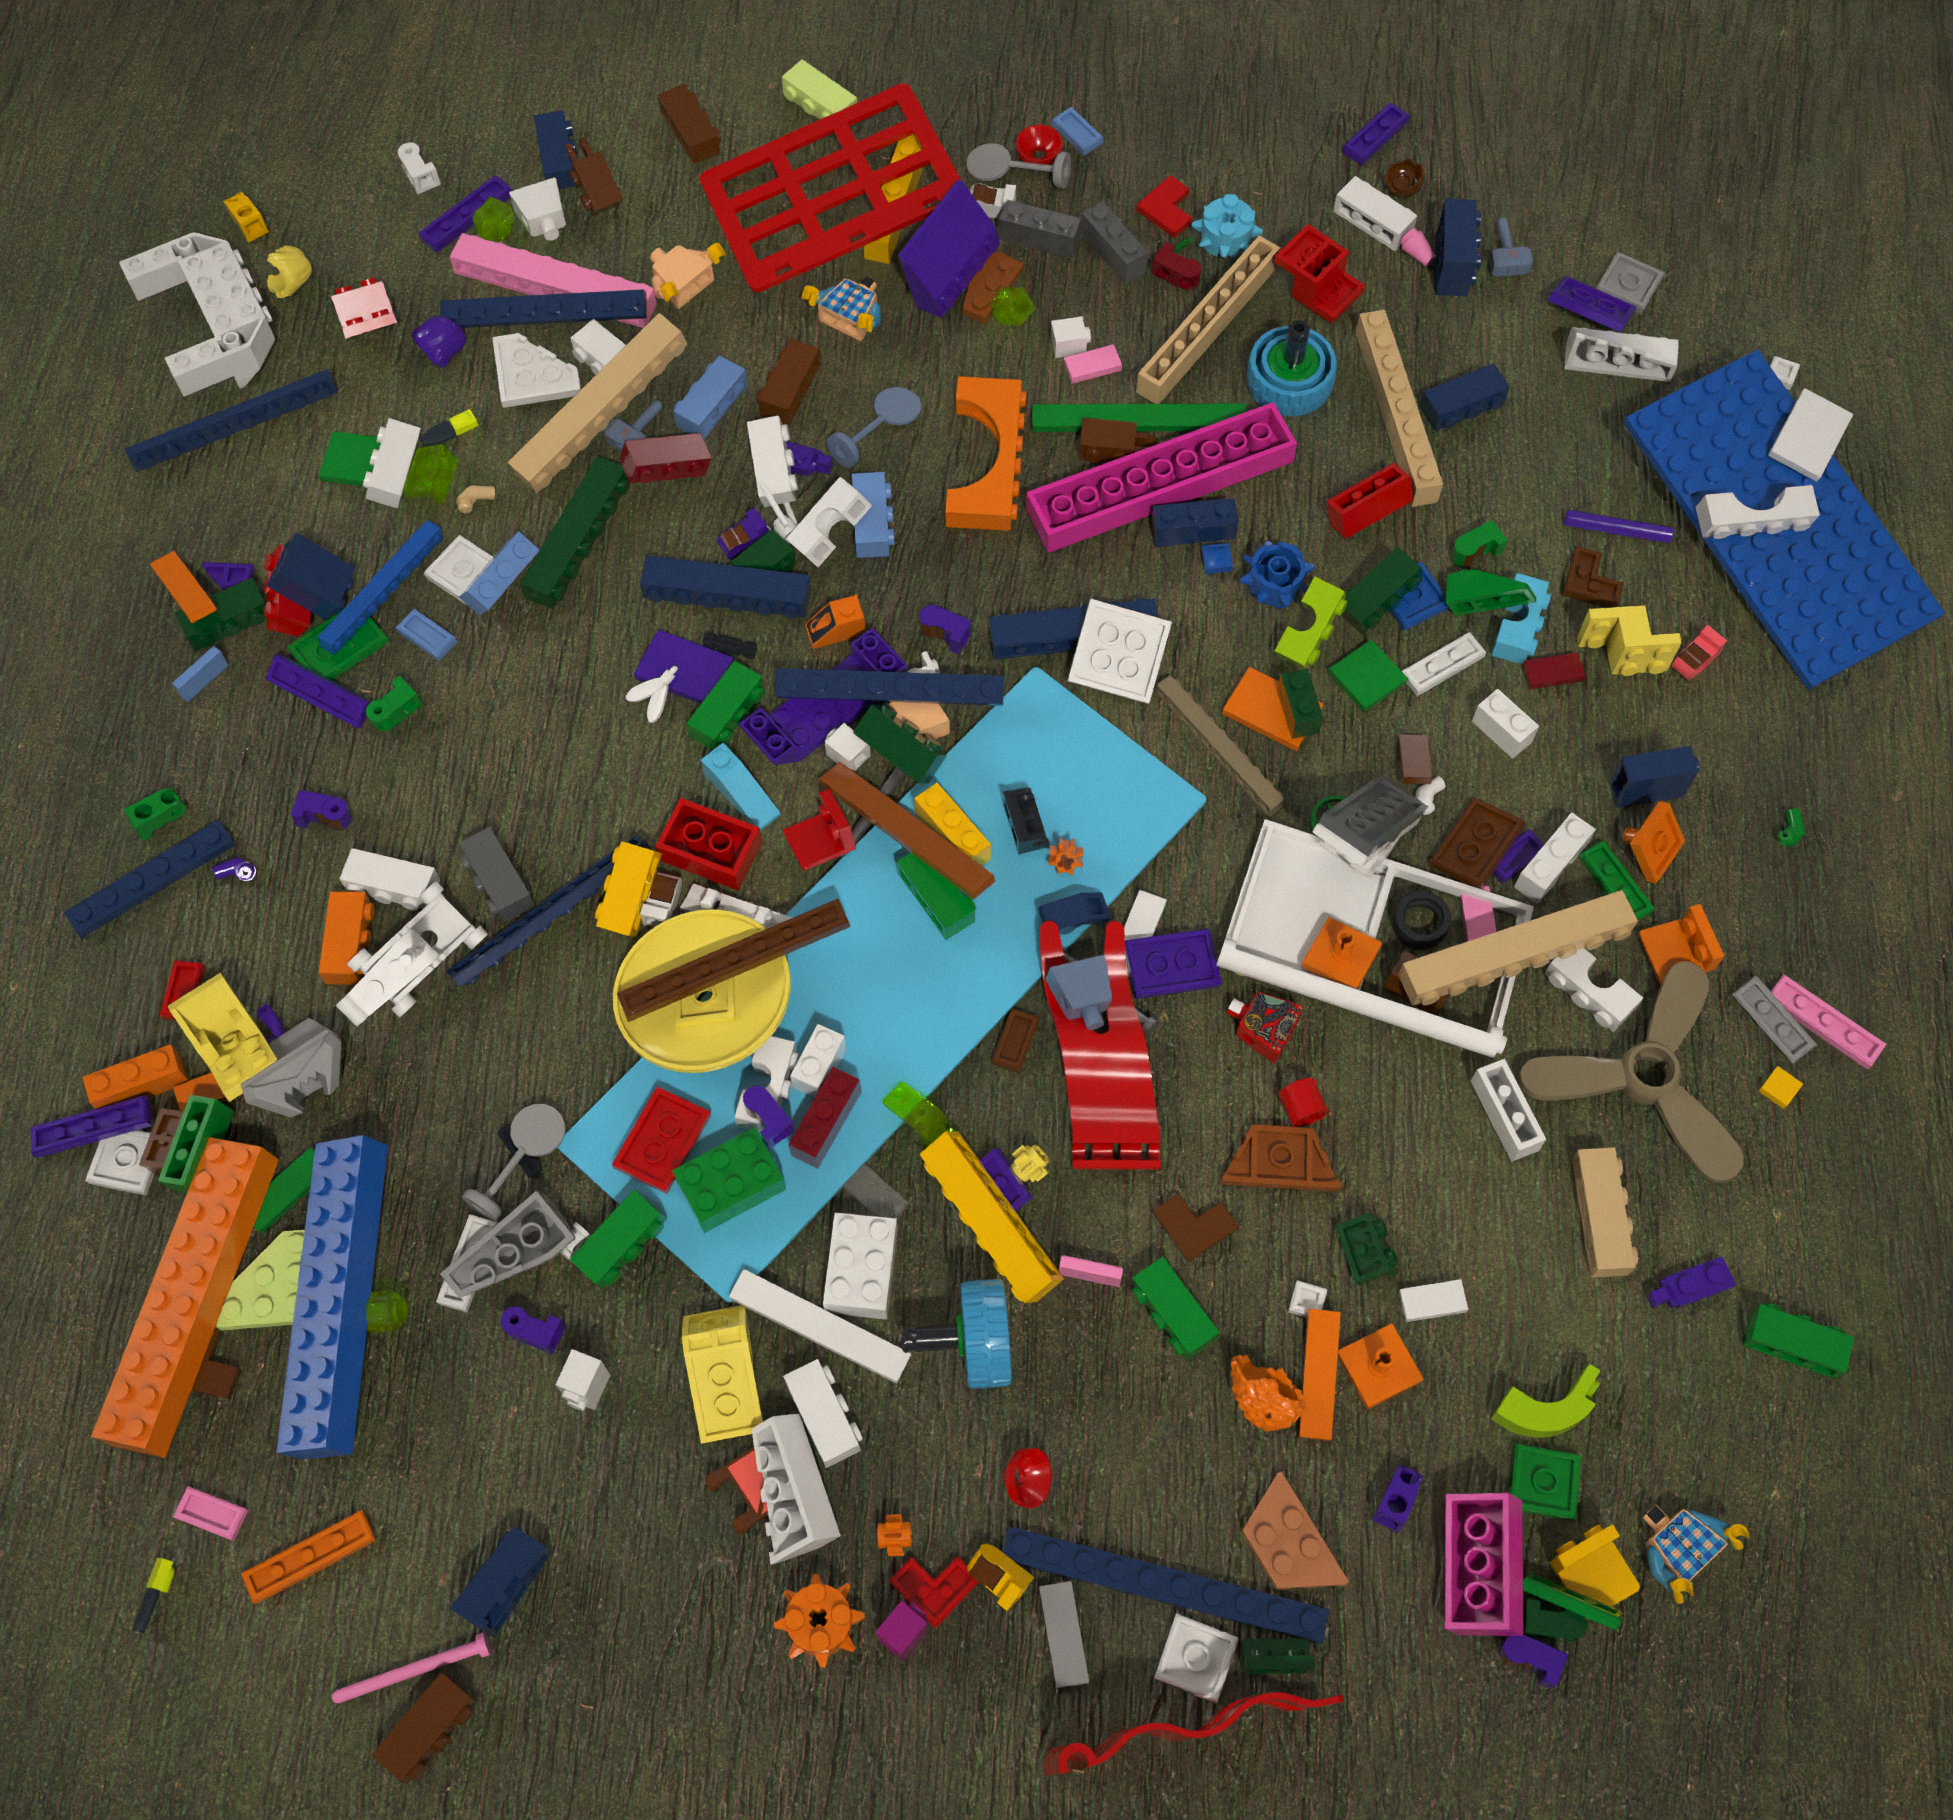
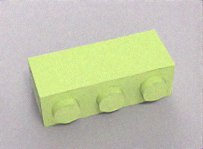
[782,60,858,120]

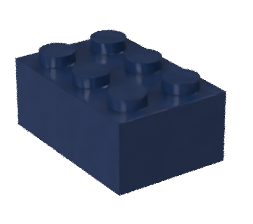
[1436,198,1481,297]

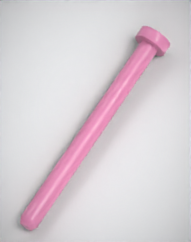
[332,1632,491,1703]

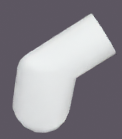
[1415,776,1446,815]

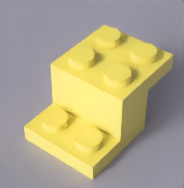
[1576,605,1682,676]

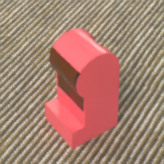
[1671,625,1727,681]

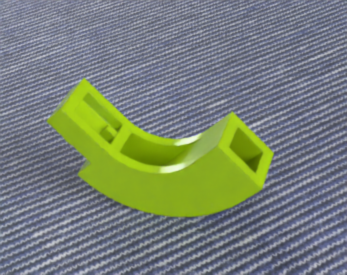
[1491,1363,1601,1438]

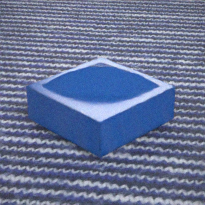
[1201,543,1233,574]

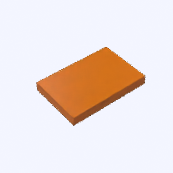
[1222,667,1324,751]

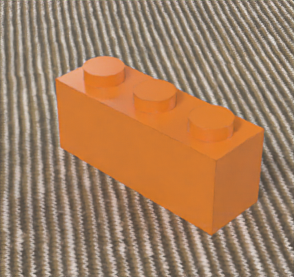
[319,892,375,985]
[82,1044,189,1109]

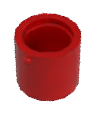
[1278,1078,1329,1127]

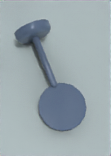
[827,387,922,468]

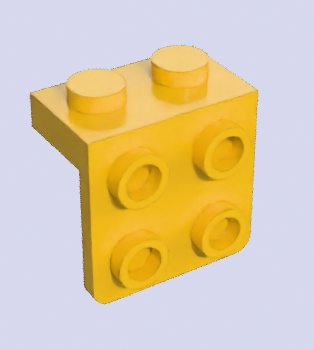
[1549,1524,1640,1619]

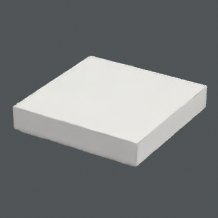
[424,535,493,605]
[85,1130,154,1196]
[1154,1613,1239,1704]

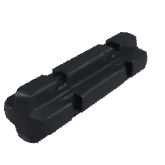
[703,632,757,659]
[497,1124,542,1178]

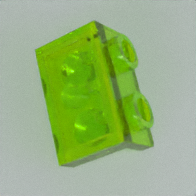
[402,445,458,504]

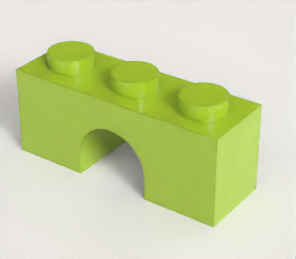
[1274,577,1348,669]

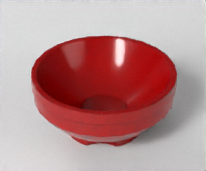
[1016,125,1062,165]
[1002,1448,1052,1509]

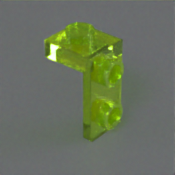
[882,1082,952,1148]

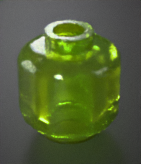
[365,1291,408,1333]

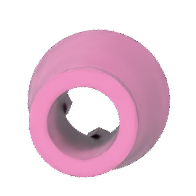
[1399,228,1437,267]

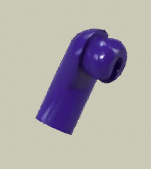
[257,1004,285,1043]

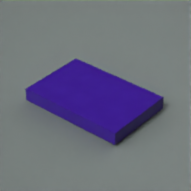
[1548,276,1637,332]
[634,629,734,704]
[1125,928,1222,999]

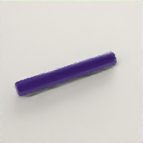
[1564,510,1674,543]

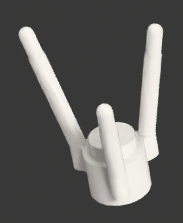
[760,484,798,544]

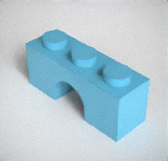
[1491,573,1551,664]

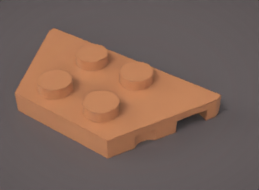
[1241,1471,1349,1590]

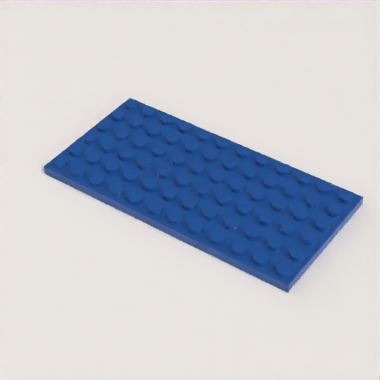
[1623,349,1945,691]

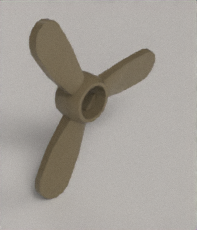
[1519,961,1744,1183]

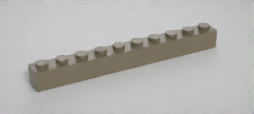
[1156,675,1285,817]

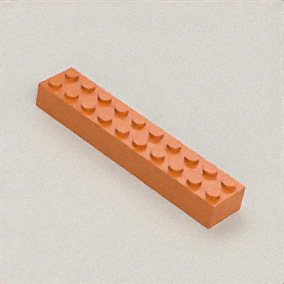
[91,1137,279,1458]

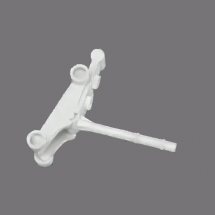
[336,881,488,1027]

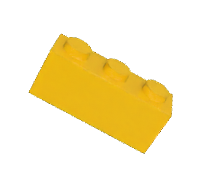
[914,783,991,866]
[595,841,662,937]

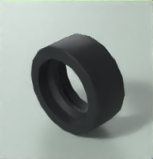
[1393,891,1451,950]

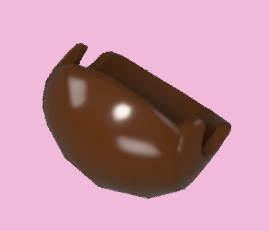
[1385,158,1425,198]

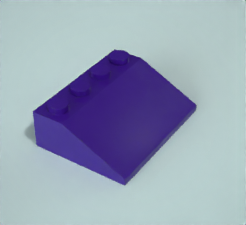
[898,180,1000,318]

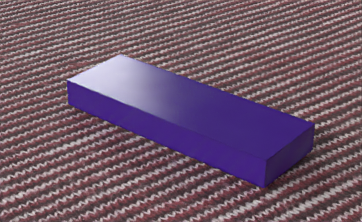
[1342,102,1410,166]

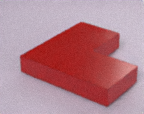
[1136,175,1192,238]
[888,1556,980,1629]

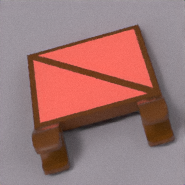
[705,1447,768,1535]

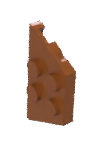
[1221,1124,1341,1192]

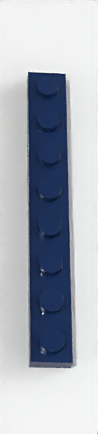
[440,289,647,328]
[125,369,338,472]
[775,668,1004,706]
[446,835,651,987]

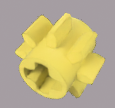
[1011,1145,1049,1182]

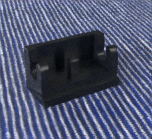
[1003,787,1049,854]

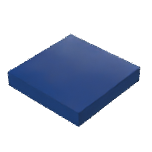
[1389,562,1449,631]

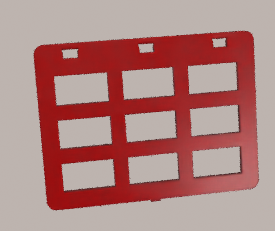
[700,84,962,292]

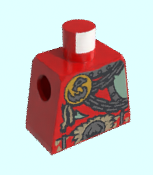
[1226,992,1304,1064]

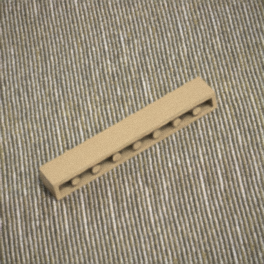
[1136,235,1280,404]
[1355,309,1443,507]
[507,313,688,493]
[1398,890,1638,1006]

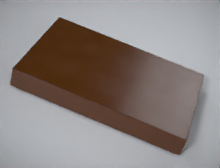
[1430,797,1526,889]

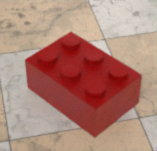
[655,798,763,891]

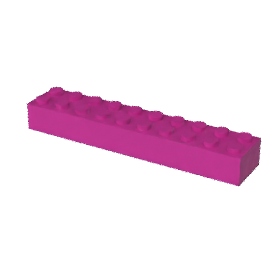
[1026,402,1297,553]

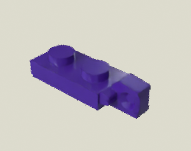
[786,441,833,476]
[1646,1257,1736,1309]

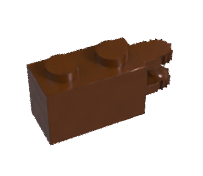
[564,137,623,216]
[1079,418,1157,463]

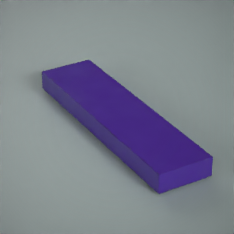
[418,175,513,253]
[265,654,371,728]
[30,1095,152,1158]

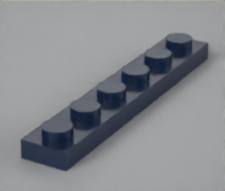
[64,820,235,938]

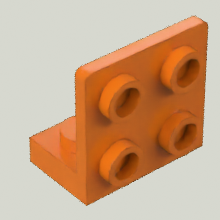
[1638,904,1725,985]

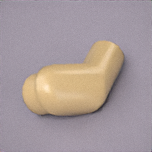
[456,485,495,513]

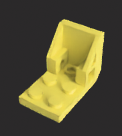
[167,973,278,1102]
[682,1305,763,1444]

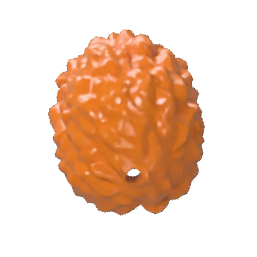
[1230,1354,1306,1432]

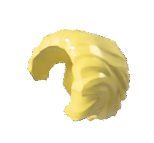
[267,246,312,298]

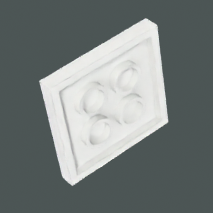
[1067,599,1172,704]

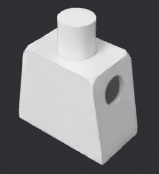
[509,177,566,240]

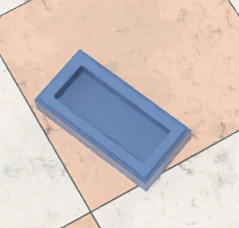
[1052,107,1103,156]
[396,609,457,661]
[172,646,228,703]

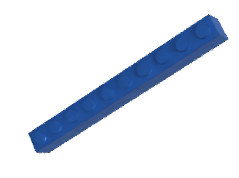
[317,520,443,655]

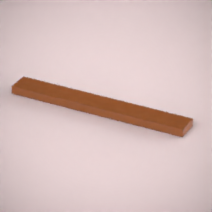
[819,762,995,899]

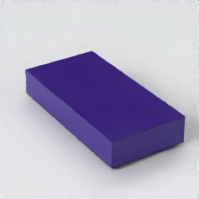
[1493,829,1544,884]

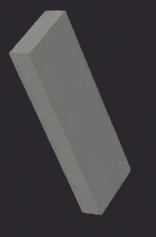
[1732,976,1817,1064]
[1039,1581,1089,1689]

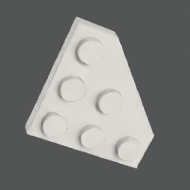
[492,333,581,408]

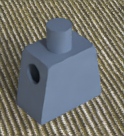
[1046,955,1112,1030]

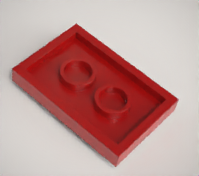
[612,1086,712,1194]

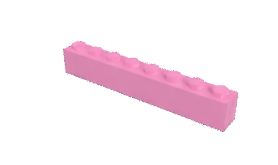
[449,233,657,328]

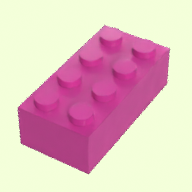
[1445,1493,1523,1636]

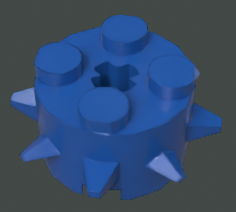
[1240,541,1315,609]

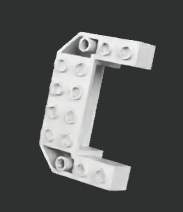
[119,232,275,396]

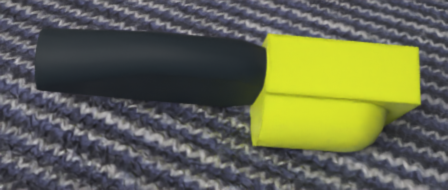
[419,409,479,447]
[132,1558,175,1634]

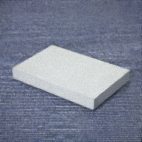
[1768,388,1853,482]

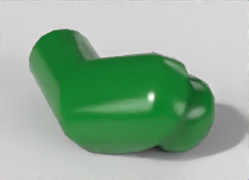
[1778,808,1805,847]

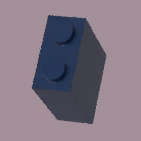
[267,533,355,620]
[1609,746,1700,808]

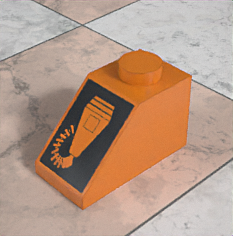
[805,595,866,649]

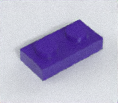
[980,1148,1033,1212]

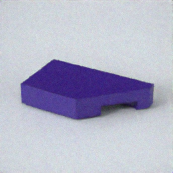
[202,562,256,591]

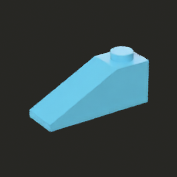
[701,743,781,831]

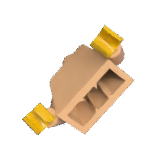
[650,243,726,309]

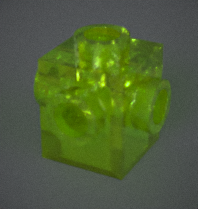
[473,196,516,243]
[989,286,1036,327]

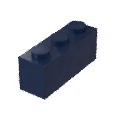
[533,110,577,189]
[1420,363,1510,431]
[1151,498,1239,547]

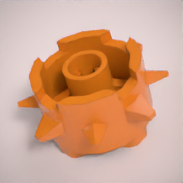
[774,1574,865,1668]

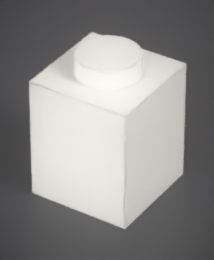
[1051,316,1091,358]
[825,723,871,772]

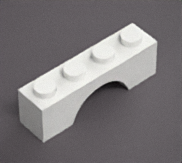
[1696,485,1820,539]

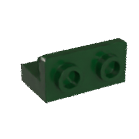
[1335,1212,1399,1285]
[1242,1639,1315,1674]

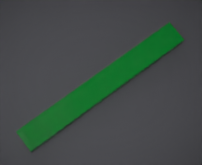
[1032,404,1246,432]

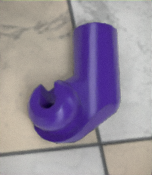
[212,857,256,881]

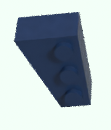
[450,1526,552,1638]

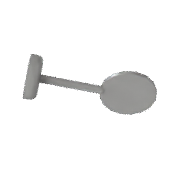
[966,143,1071,189]
[461,1104,565,1222]

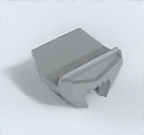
[241,1018,341,1118]

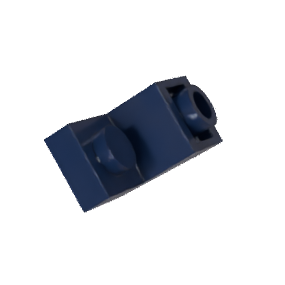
[1038,892,1111,934]

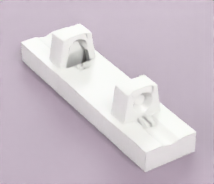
[680,884,792,929]

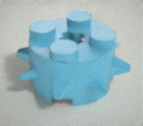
[1192,194,1263,258]

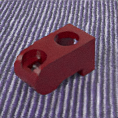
[1151,242,1201,290]

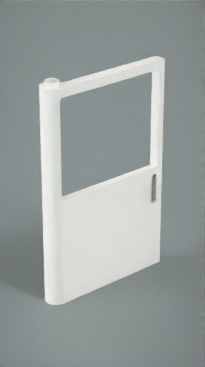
[1216,819,1534,1058]

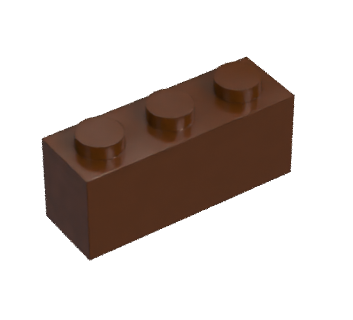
[658,84,721,164]
[757,338,821,425]
[371,1672,477,1784]

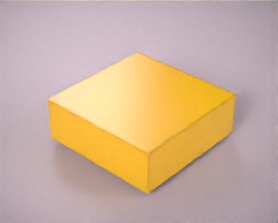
[1759,1066,1803,1109]

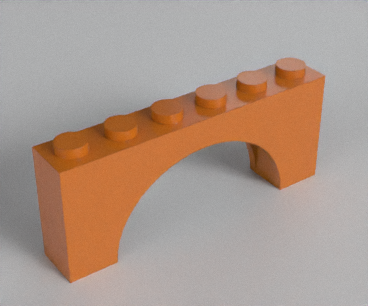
[945,376,1027,531]

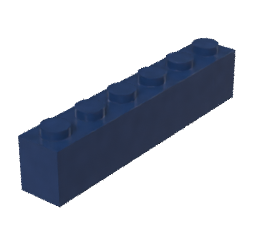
[640,555,812,618]
[989,598,1159,660]

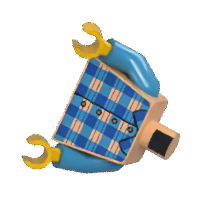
[801,277,881,341]
[1642,1505,1750,1604]

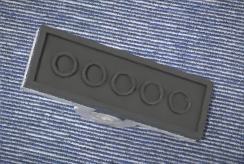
[1313,774,1428,878]

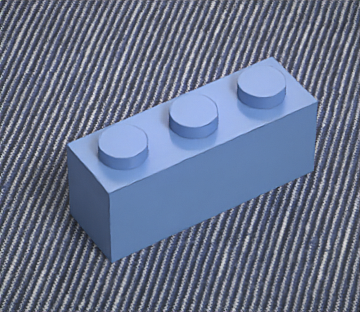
[673,355,748,440]
[852,472,894,558]
[459,531,539,615]

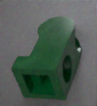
[1523,1599,1588,1642]

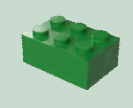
[672,1127,786,1233]

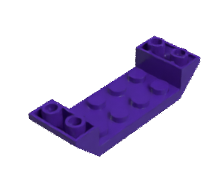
[739,628,908,765]

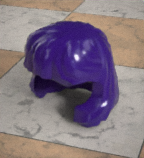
[411,316,466,368]

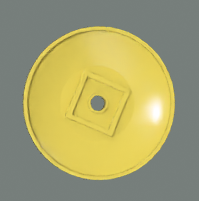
[613,909,791,1073]

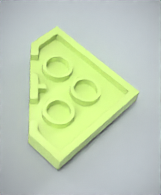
[216,1230,305,1331]

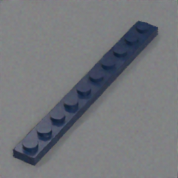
[1003,1526,1329,1644]

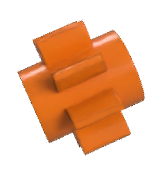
[1048,838,1084,875]
[877,1514,912,1556]

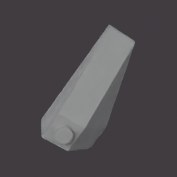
[440,1191,576,1298]

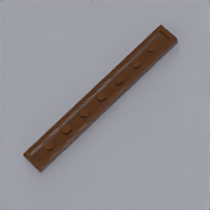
[617,899,851,1022]

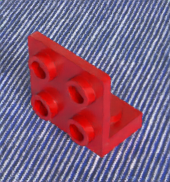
[783,789,856,871]

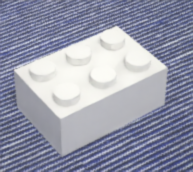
[823,1213,898,1319]

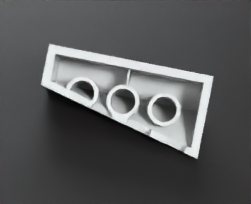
[1564,327,1678,382]
[752,1414,841,1565]

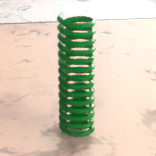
[1174,237,1192,253]

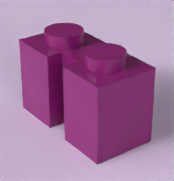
[875,1601,929,1663]

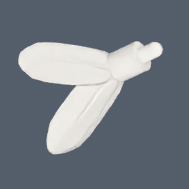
[626,666,678,723]

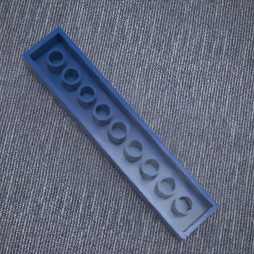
[276,1135,388,1460]

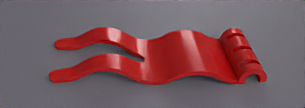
[1040,921,1161,1170]
[1043,1692,1344,1776]

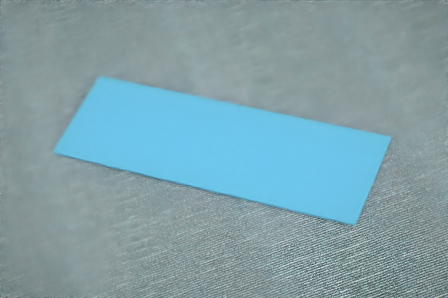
[558,667,1206,1303]

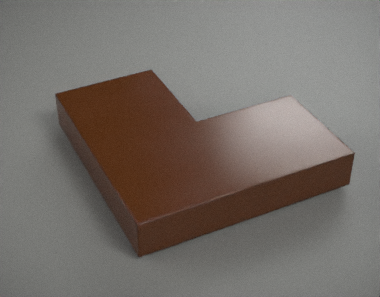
[1562,546,1624,608]
[1152,1194,1239,1263]
[191,1329,241,1400]

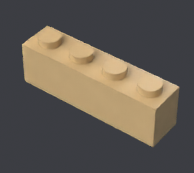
[1572,1147,1638,1278]

